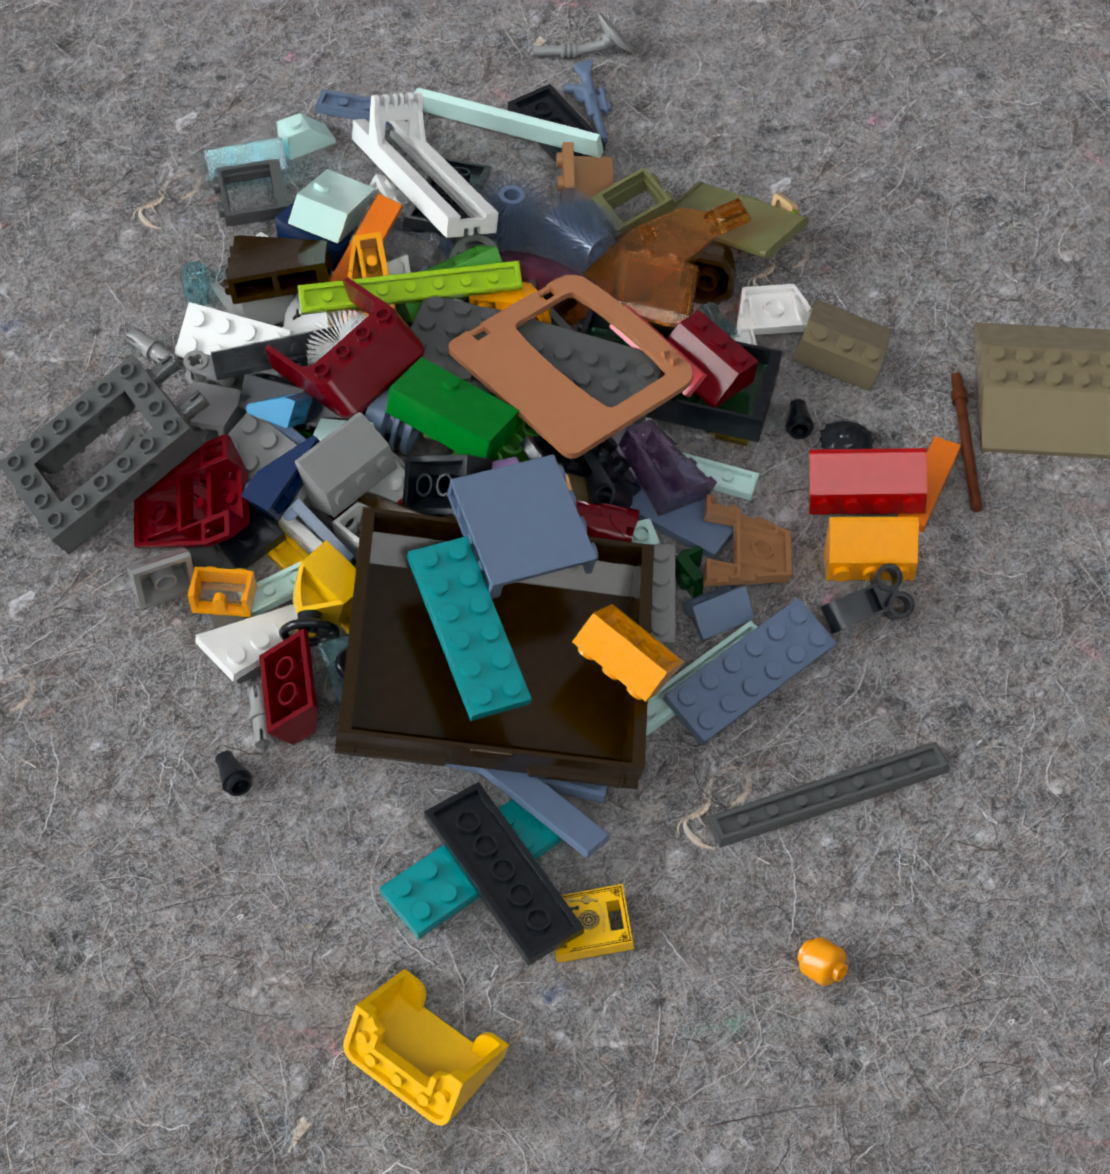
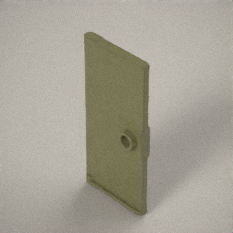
[664,181,809,259]

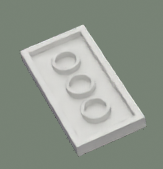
[174,302,294,377]

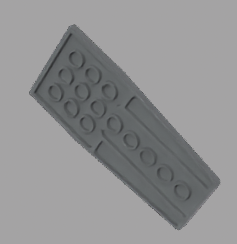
[411,296,663,424]

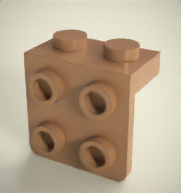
[556,142,614,204]

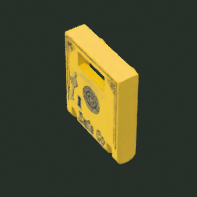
[555,884,634,962]

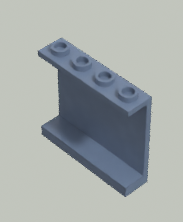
[447,454,598,599]

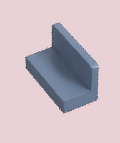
[682,585,755,639]

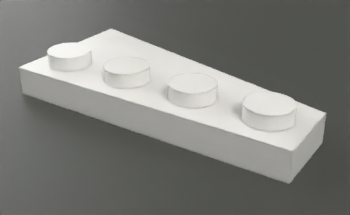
[195,604,299,682]

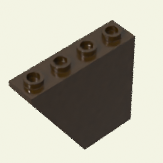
[223,235,333,304]

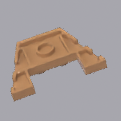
[703,494,792,586]

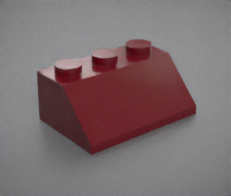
[667,310,759,408]
[259,628,317,745]

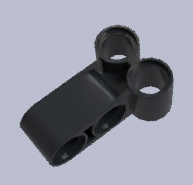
[821,563,915,634]

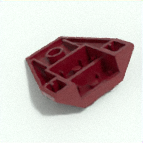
[134,434,250,549]

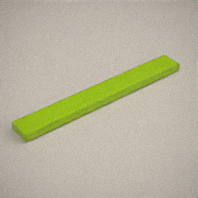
[298,261,523,315]

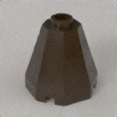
[679,242,736,307]

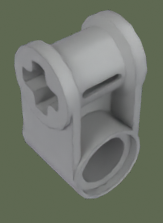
[183,350,238,388]

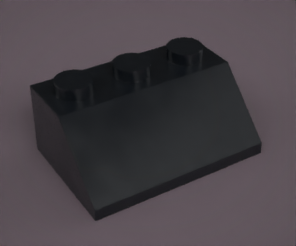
[402,455,493,515]

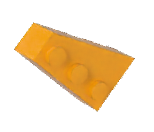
[342,232,396,324]

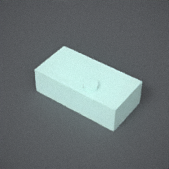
[288,169,376,244]

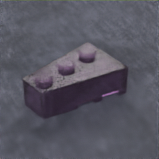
[618,419,717,516]

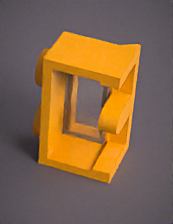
[187,566,257,617]

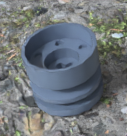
[365,385,422,455]

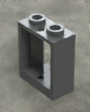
[212,158,289,227]

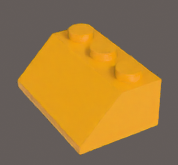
[823,517,919,582]
[572,604,684,702]

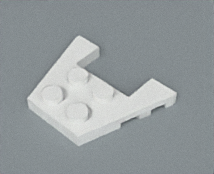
[734,284,812,345]

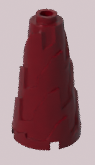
[576,499,640,542]

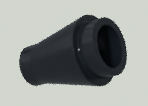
[786,399,814,439]
[215,751,252,796]

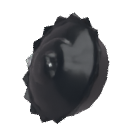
[819,418,875,449]

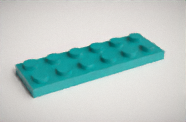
[407,536,532,721]
[379,799,563,939]

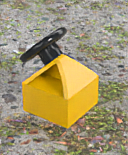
[279,540,356,647]

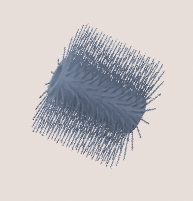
[472,170,552,265]
[527,185,623,280]

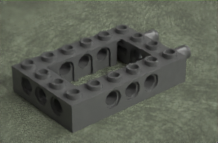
[0,353,210,554]

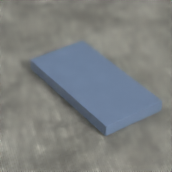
[632,466,733,560]

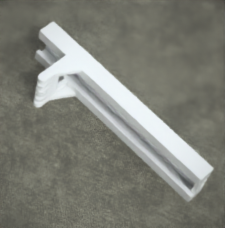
[352,92,498,238]

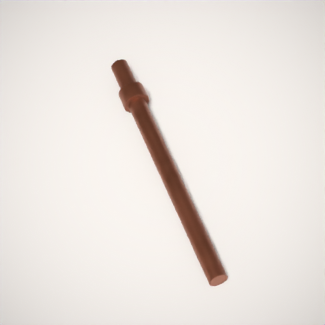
[951,372,983,512]

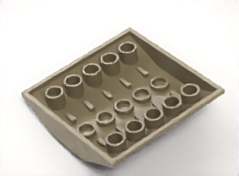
[974,322,1110,459]

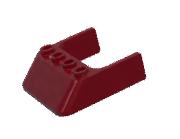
[265,277,425,419]

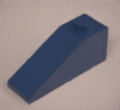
[241,436,320,522]

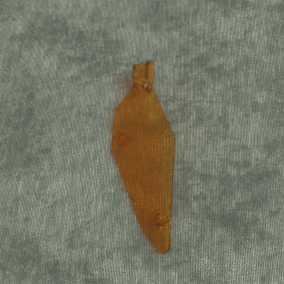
[561,198,751,326]

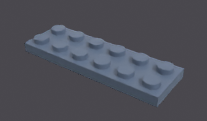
[663,598,837,746]

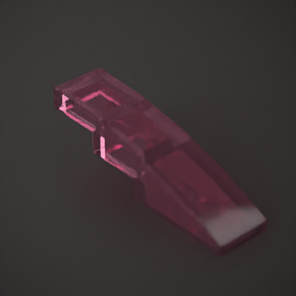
[499,250,596,291]

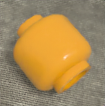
[797,937,848,986]

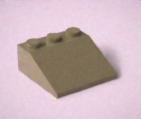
[793,299,892,391]

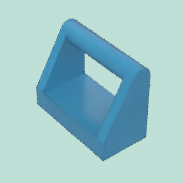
[246,392,313,428]

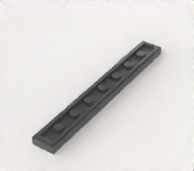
[707,742,950,848]

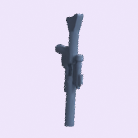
[563,59,613,144]

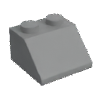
[126,547,194,610]

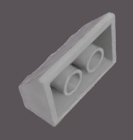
[295,412,397,517]

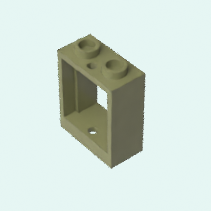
[591,167,675,247]

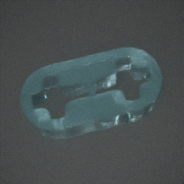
[182,262,209,306]

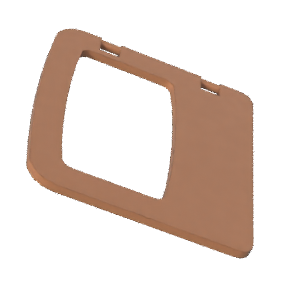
[449,275,693,459]

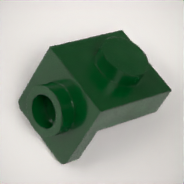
[675,545,704,598]

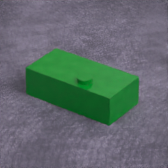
[386,357,519,459]

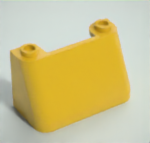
[343,969,509,1126]

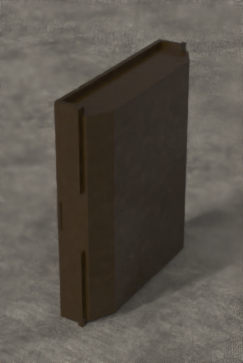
[334,507,654,789]

